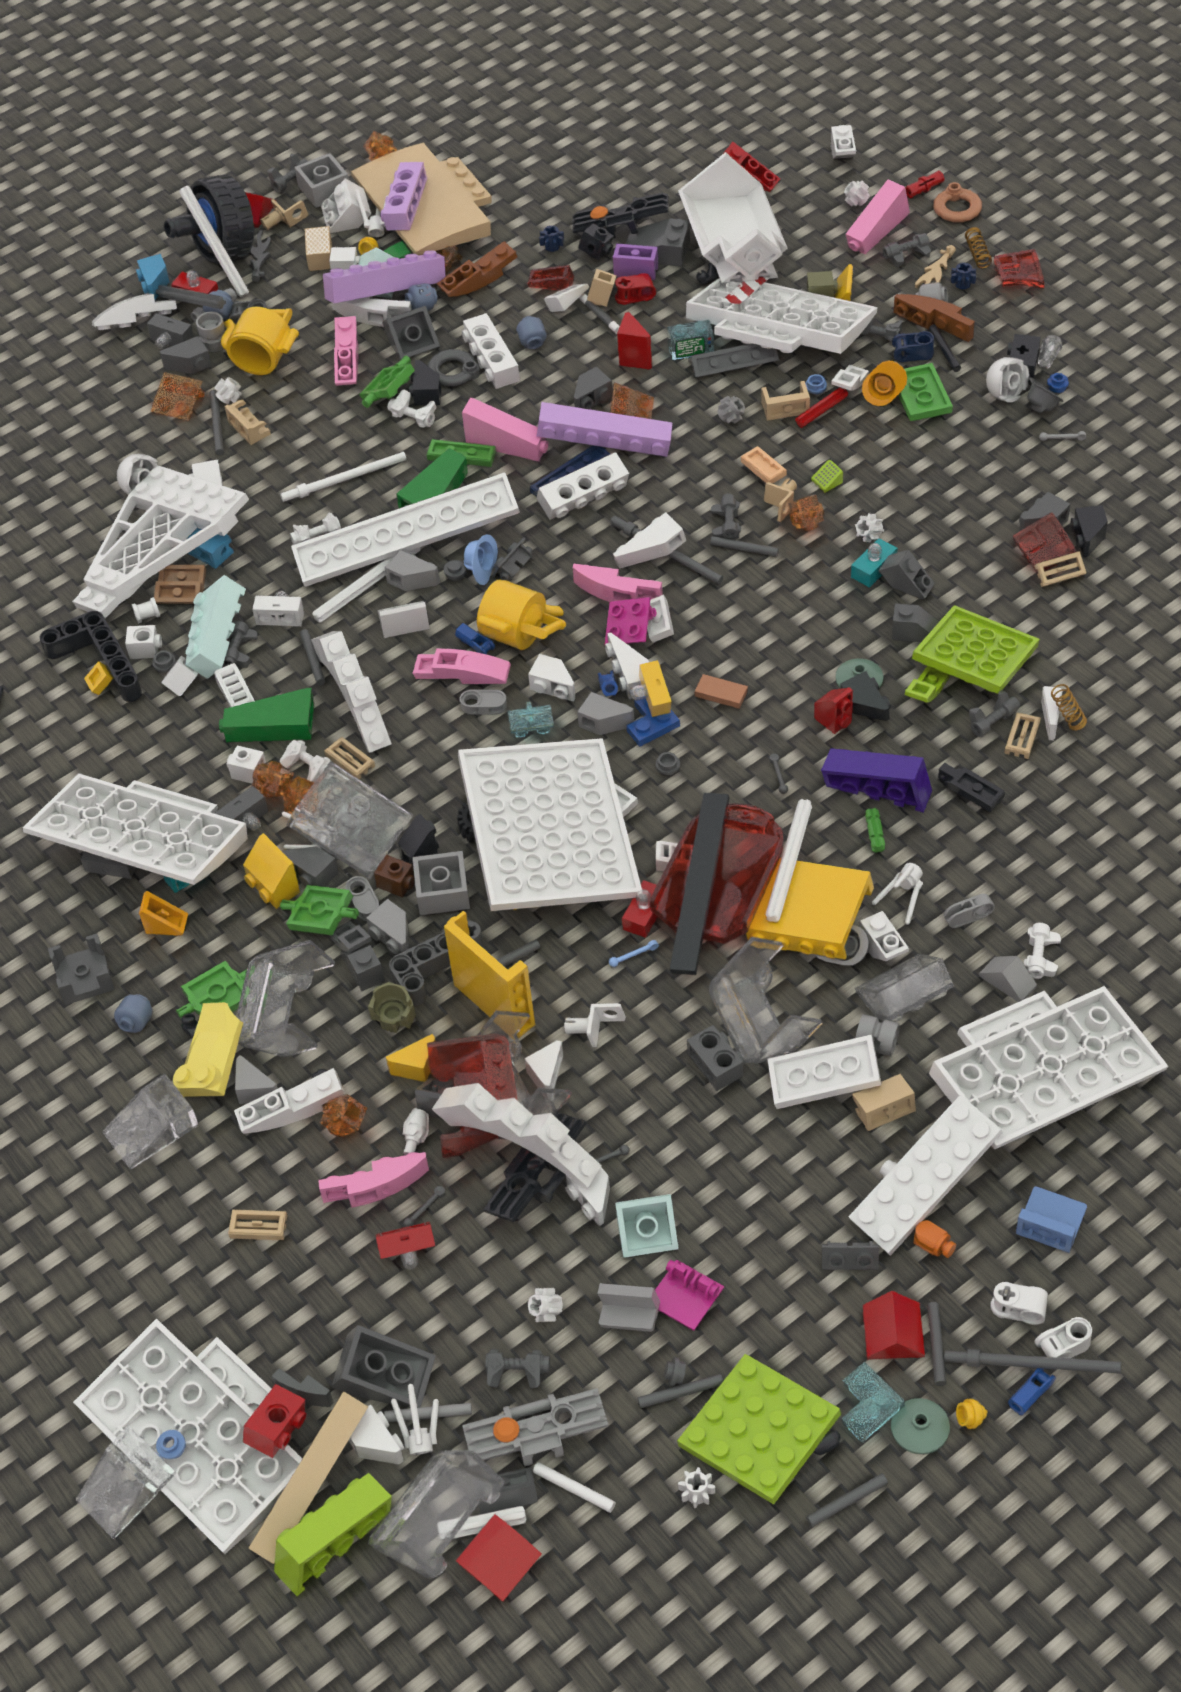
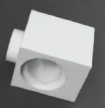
[125,625,162,659]

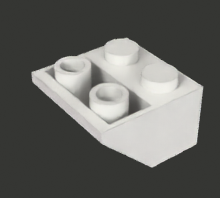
[321,178,371,233]

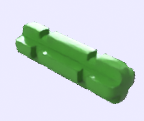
[865,808,885,853]

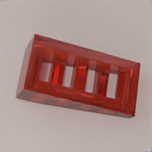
[527,265,574,290]

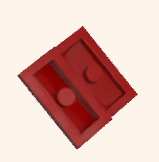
[456,1514,542,1602]

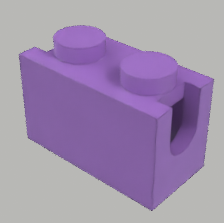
[613,244,658,280]

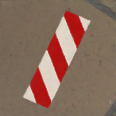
[722,276,770,304]

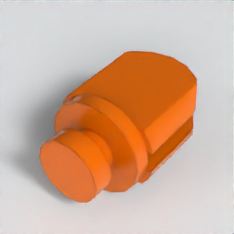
[913,1220,957,1258]

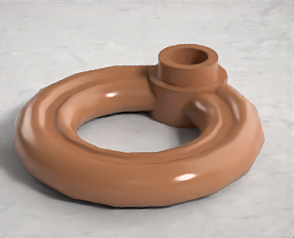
[933,182,982,223]

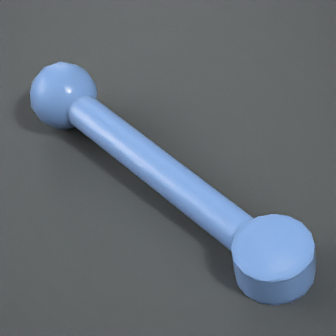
[609,940,659,967]

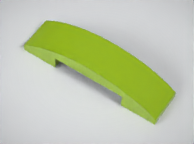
[904,666,951,703]

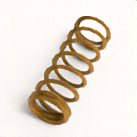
[965,227,992,268]
[1051,684,1087,731]

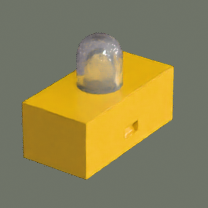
[629,660,671,717]

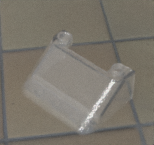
[368,1450,505,1578]

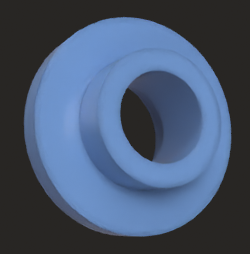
[805,374,827,394]
[156,1430,186,1460]

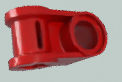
[615,273,656,305]

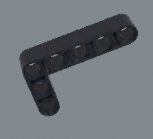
[39,611,142,702]

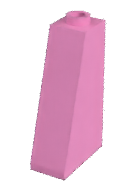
[846,179,910,254]
[462,398,549,461]

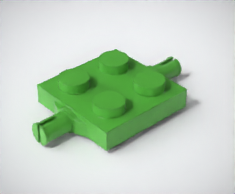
[359,356,415,408]
[280,885,359,935]
[176,961,257,1019]

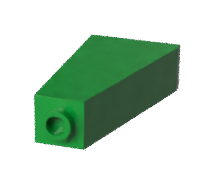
[396,448,468,509]
[219,688,315,742]

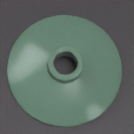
[836,658,883,689]
[891,1398,950,1454]

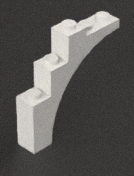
[311,631,391,753]
[432,1083,602,1188]

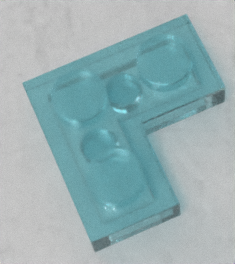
[842,1362,905,1443]

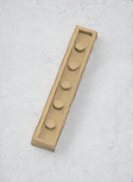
[248,1391,368,1564]

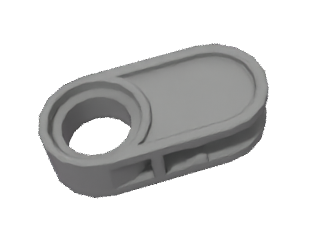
[460,690,507,715]
[345,876,379,921]
[943,894,995,928]

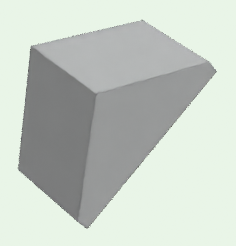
[979,956,1037,1002]
[235,1055,278,1104]

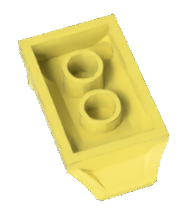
[173,1002,243,1097]

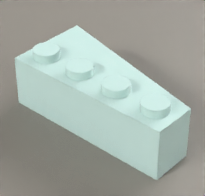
[185,575,246,679]

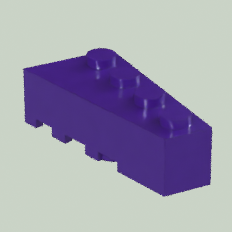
[821,748,932,813]

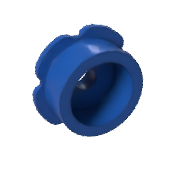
[1047,373,1069,393]

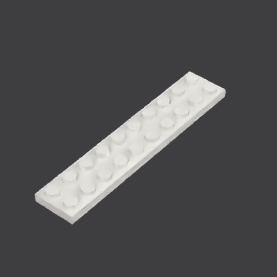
[291,472,520,587]

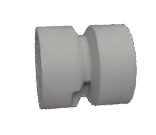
[196,312,225,352]
[855,1014,900,1056]

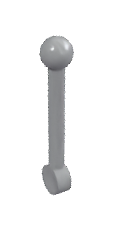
[1039,431,1086,441]

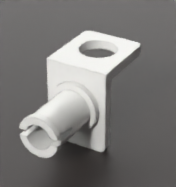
[564,1003,626,1047]

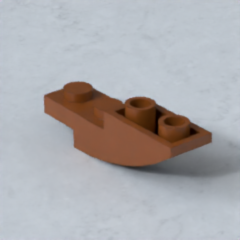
[437,241,518,297]
[894,294,975,342]

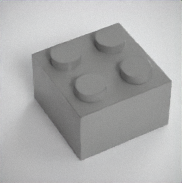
[295,153,349,208]
[413,851,470,915]

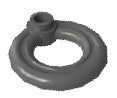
[427,349,480,387]

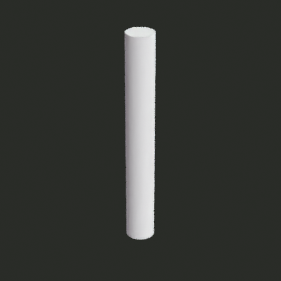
[533,1462,616,1513]

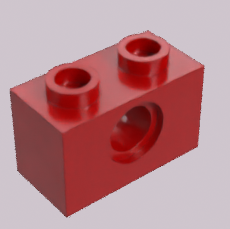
[243,1384,307,1458]

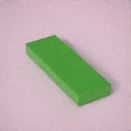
[427,439,496,467]

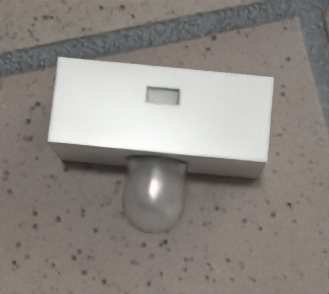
[252,590,304,626]

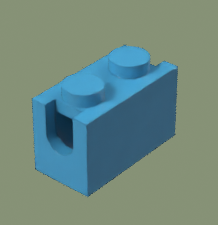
[186,528,234,569]

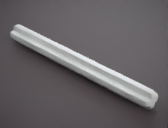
[179,186,249,297]
[312,547,421,623]
[765,799,812,922]

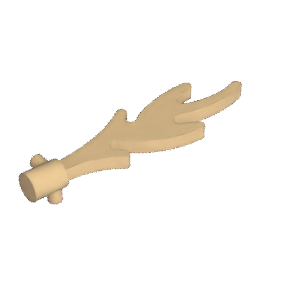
[915,245,956,288]

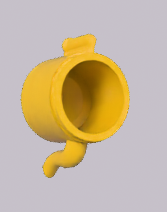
[221,307,299,375]
[477,580,566,650]

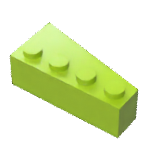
[274,1473,392,1596]

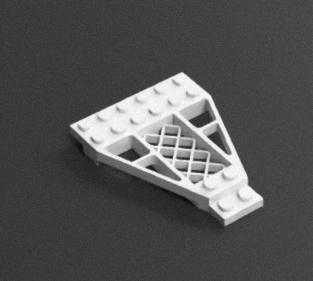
[72,465,249,618]

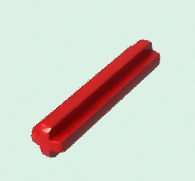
[795,387,848,428]

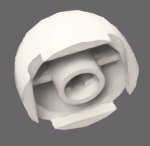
[986,357,1029,402]
[117,454,157,495]

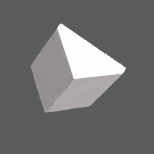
[378,601,429,638]

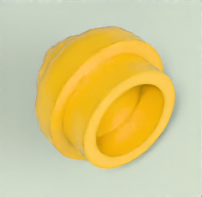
[358,237,379,255]
[956,1399,988,1429]

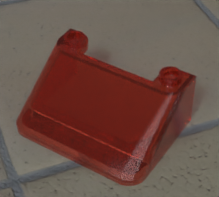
[427,1033,518,1158]

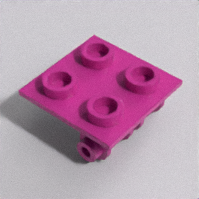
[604,597,657,645]
[655,1260,724,1331]

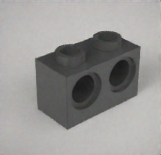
[687,1025,745,1091]

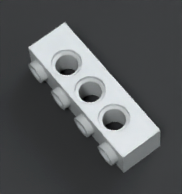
[462,313,520,389]
[537,452,629,520]

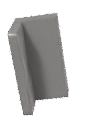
[597,1283,660,1332]

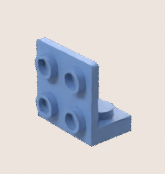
[1016,1186,1087,1253]

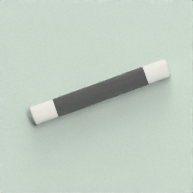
[579,293,620,334]

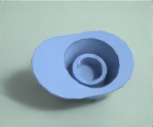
[464,534,498,585]

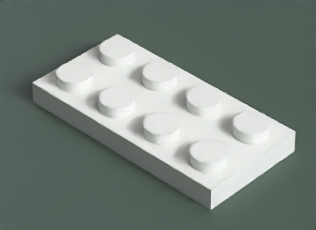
[768,1035,882,1109]

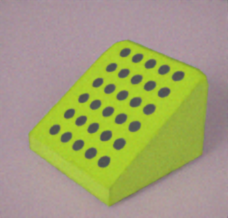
[811,460,843,492]

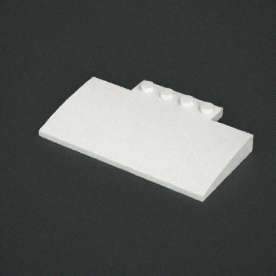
[686,278,877,354]
[23,774,248,885]
[929,986,1168,1149]
[73,1319,302,1554]

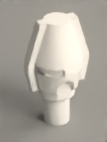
[403,1108,429,1155]

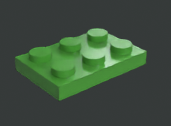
[898,363,953,421]

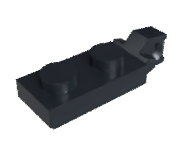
[938,762,1005,813]

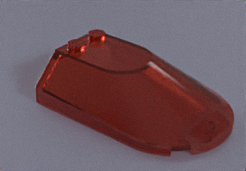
[650,803,784,944]

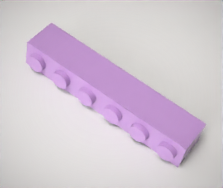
[323,251,446,303]
[537,402,672,457]

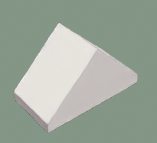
[525,1041,563,1100]

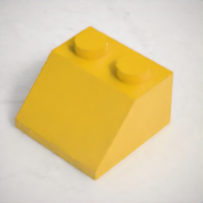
[243,833,300,909]

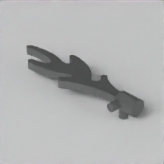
[250,229,271,282]

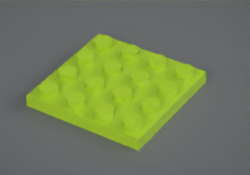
[912,605,1040,694]
[677,1354,841,1505]

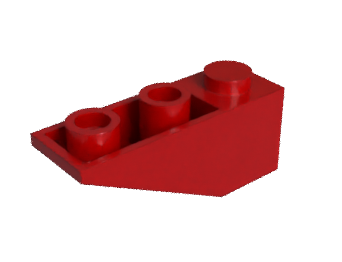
[722,142,780,192]

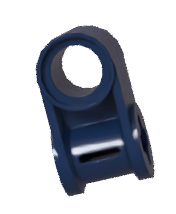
[892,331,934,362]

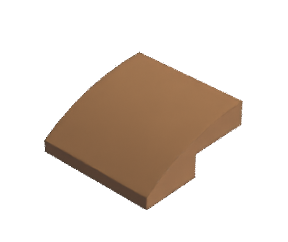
[154,565,206,604]

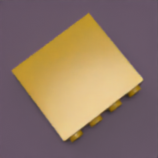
[744,857,874,960]
[444,911,535,1040]

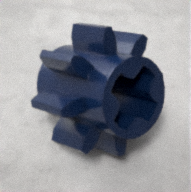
[539,225,564,252]
[951,263,976,289]

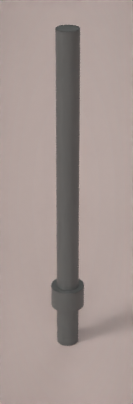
[610,516,723,584]
[944,1349,1122,1374]

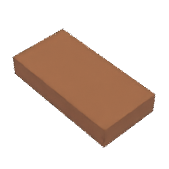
[695,674,748,709]

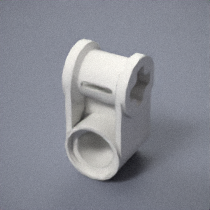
[990,1282,1048,1325]
[1034,1317,1092,1358]

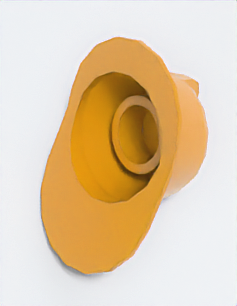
[862,361,907,406]

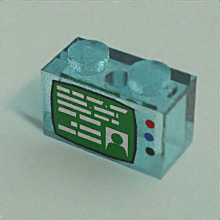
[667,320,714,360]

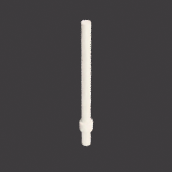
[280,452,407,502]

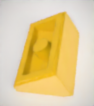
[834,264,853,301]

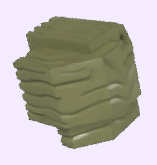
[368,982,416,1033]

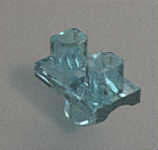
[508,701,554,738]

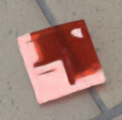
[994,249,1044,289]
[1013,512,1077,574]

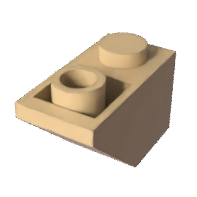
[587,269,616,307]

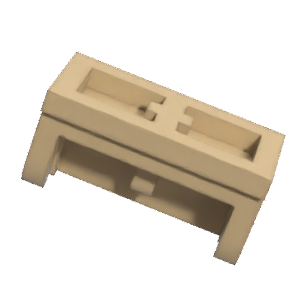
[224,400,271,445]
[852,1074,916,1131]

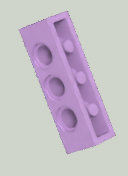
[381,162,427,230]

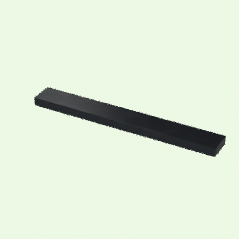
[670,793,730,975]

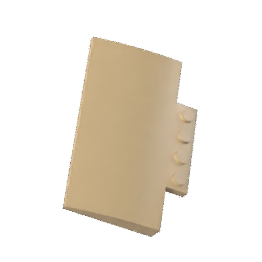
[351,143,492,255]

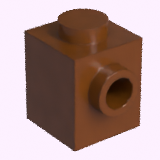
[374,855,415,898]

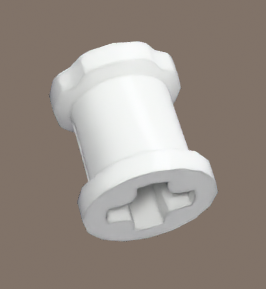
[131,597,160,624]

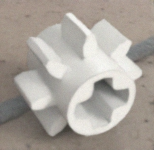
[844,181,869,206]
[214,377,242,404]
[855,513,884,542]
[528,1288,563,1322]
[678,1468,715,1508]

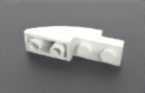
[92,294,177,330]
[331,296,412,327]
[234,1068,345,1134]

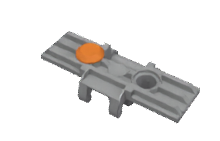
[462,1388,608,1467]

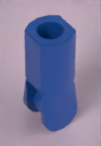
[455,623,495,654]
[598,671,618,696]
[1008,1368,1056,1415]

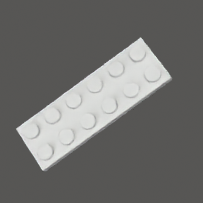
[849,1094,1003,1256]

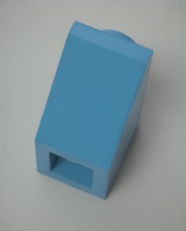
[136,254,170,300]

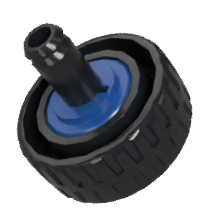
[164,175,254,264]

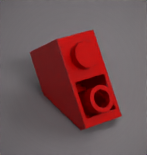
[814,687,853,734]

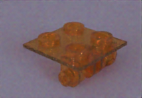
[151,372,204,421]
[610,382,654,419]

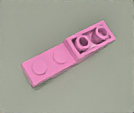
[334,316,358,386]
[573,564,663,602]
[413,649,511,684]
[318,1152,429,1208]

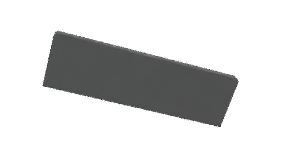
[688,343,779,378]

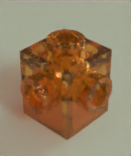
[363,131,398,161]
[788,495,824,531]
[252,760,294,797]
[283,776,319,820]
[320,1094,367,1137]

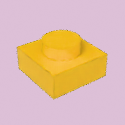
[84,661,113,695]

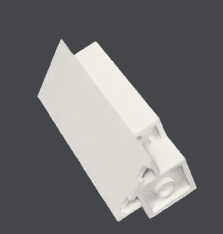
[678,152,788,283]

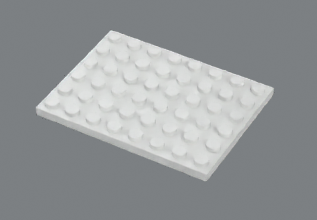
[458,738,642,911]

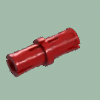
[905,170,945,199]

